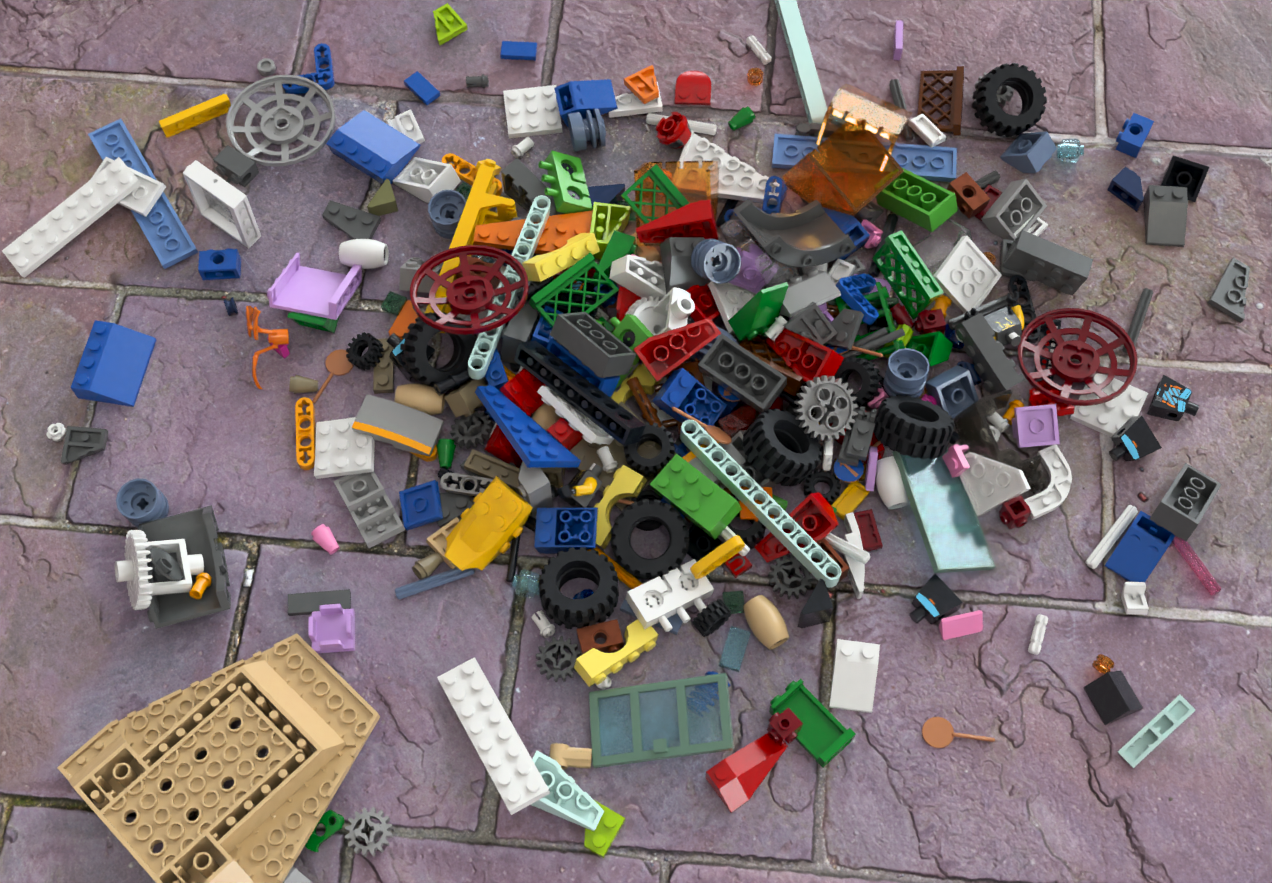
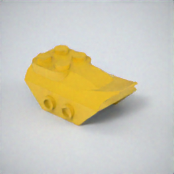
[444,476,533,571]

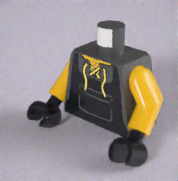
[964,291,1024,346]
[550,463,603,508]

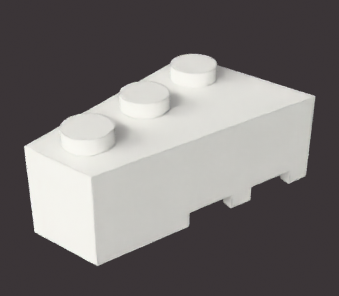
[609,255,666,300]

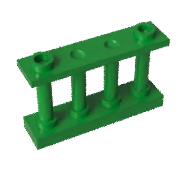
[835,282,905,361]

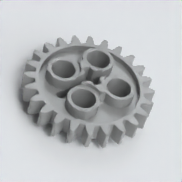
[794,375,858,441]

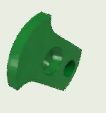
[305,810,344,852]

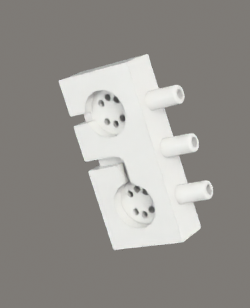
[625,559,714,632]

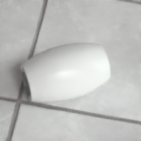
[339,239,389,269]
[875,456,910,509]

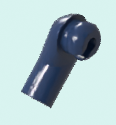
[957,361,982,385]

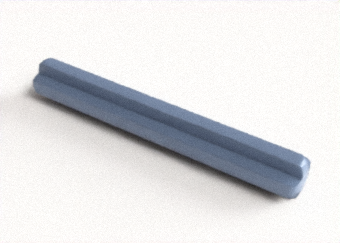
[395,567,475,599]

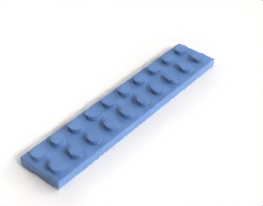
[88,119,198,269]
[772,134,957,182]

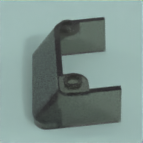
[954,390,1042,475]

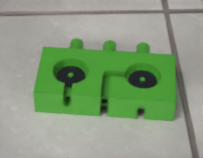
[538,150,593,214]
[610,314,654,390]

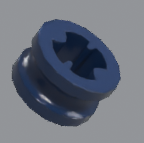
[224,297,238,316]

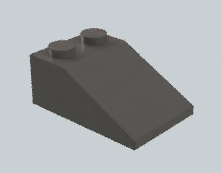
[1143,185,1188,247]
[660,237,705,294]

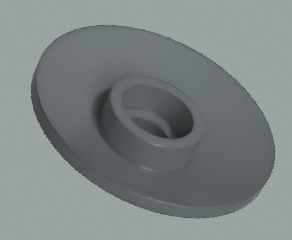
[149,547,183,581]

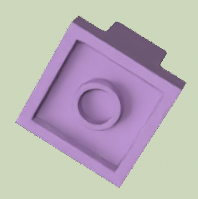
[729,244,777,294]
[1012,404,1060,448]
[308,604,355,653]

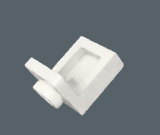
[1121,582,1149,615]

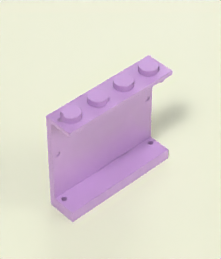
[267,253,362,320]

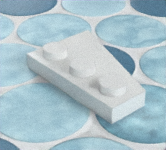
[608,82,663,118]

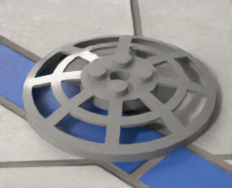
[226,75,335,167]

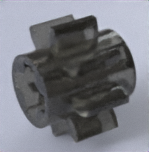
[1023,467,1047,494]

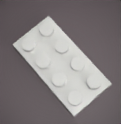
[90,157,166,217]
[537,386,614,445]

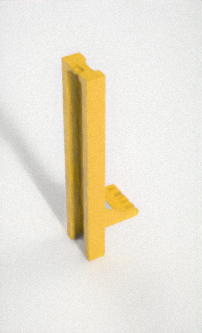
[425,165,517,334]

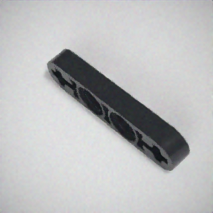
[1008,275,1040,344]

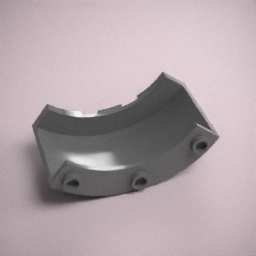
[733,199,856,267]
[137,505,231,629]

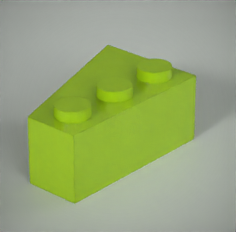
[590,202,631,259]

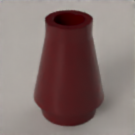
[890,303,915,329]

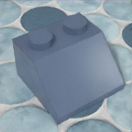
[1000,132,1057,173]
[925,365,980,419]

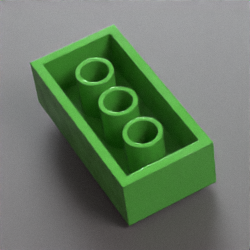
[874,167,958,232]
[650,454,742,540]

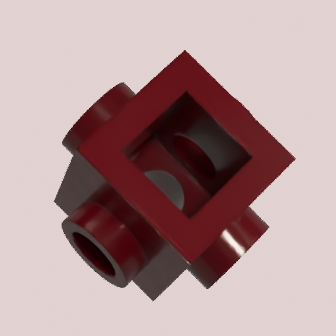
[914,309,946,335]
[999,495,1032,530]
[767,708,803,746]

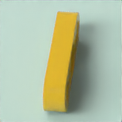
[690,535,745,579]

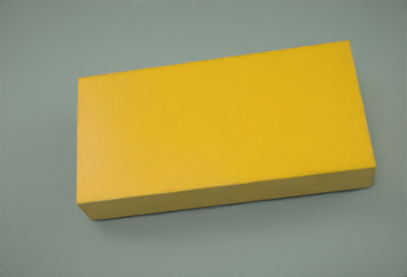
[831,481,870,520]

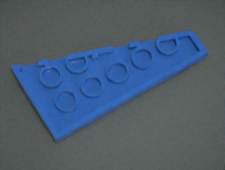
[475,385,581,468]

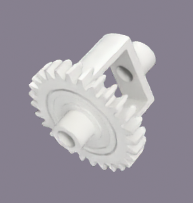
[625,288,695,336]
[115,530,204,610]

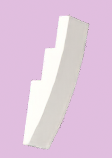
[843,512,865,599]

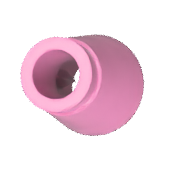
[311,524,340,555]

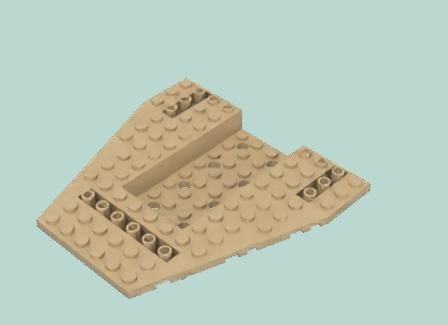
[57,634,380,883]

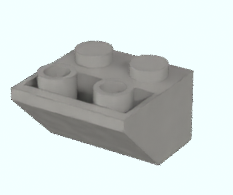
[399,257,443,293]

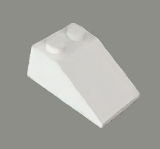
[393,157,461,203]
[829,639,880,713]

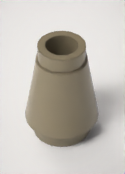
[289,375,318,394]
[412,552,443,580]

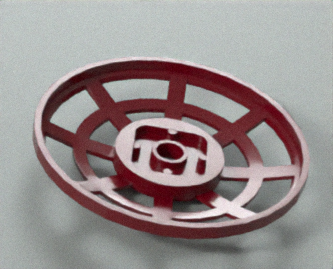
[410,245,529,335]
[1017,308,1138,406]

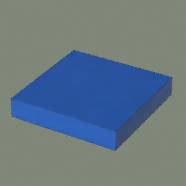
[399,480,443,530]

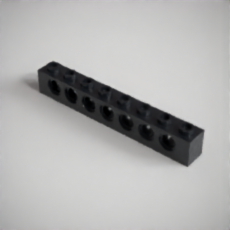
[514,340,646,446]

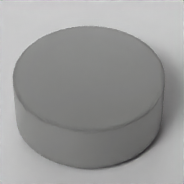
[257,58,276,76]

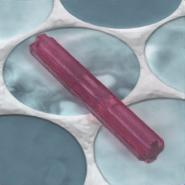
[1172,536,1221,596]

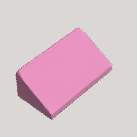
[938,610,983,640]

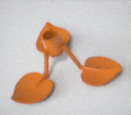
[246,306,289,389]

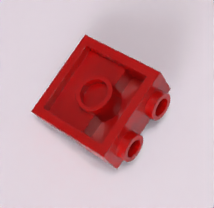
[499,368,548,416]

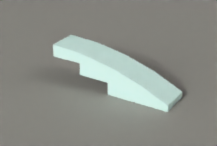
[1118,694,1196,768]

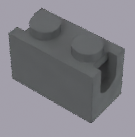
[213,145,259,187]

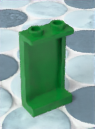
[769,679,856,768]

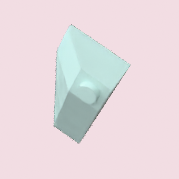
[531,751,604,831]

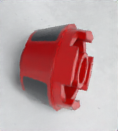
[656,112,692,149]

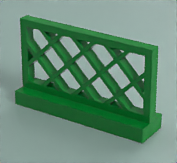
[620,164,690,224]
[872,230,944,320]
[529,253,619,328]

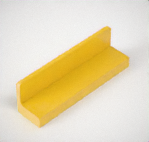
[159,94,231,138]

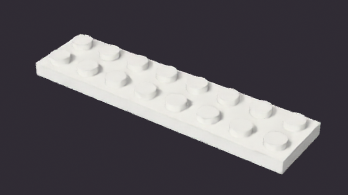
[2,157,142,278]
[437,657,550,815]

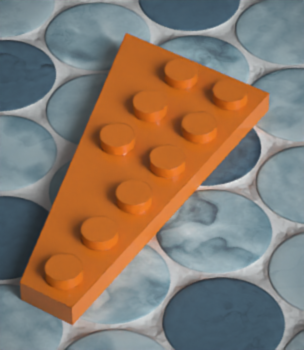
[473,210,593,255]

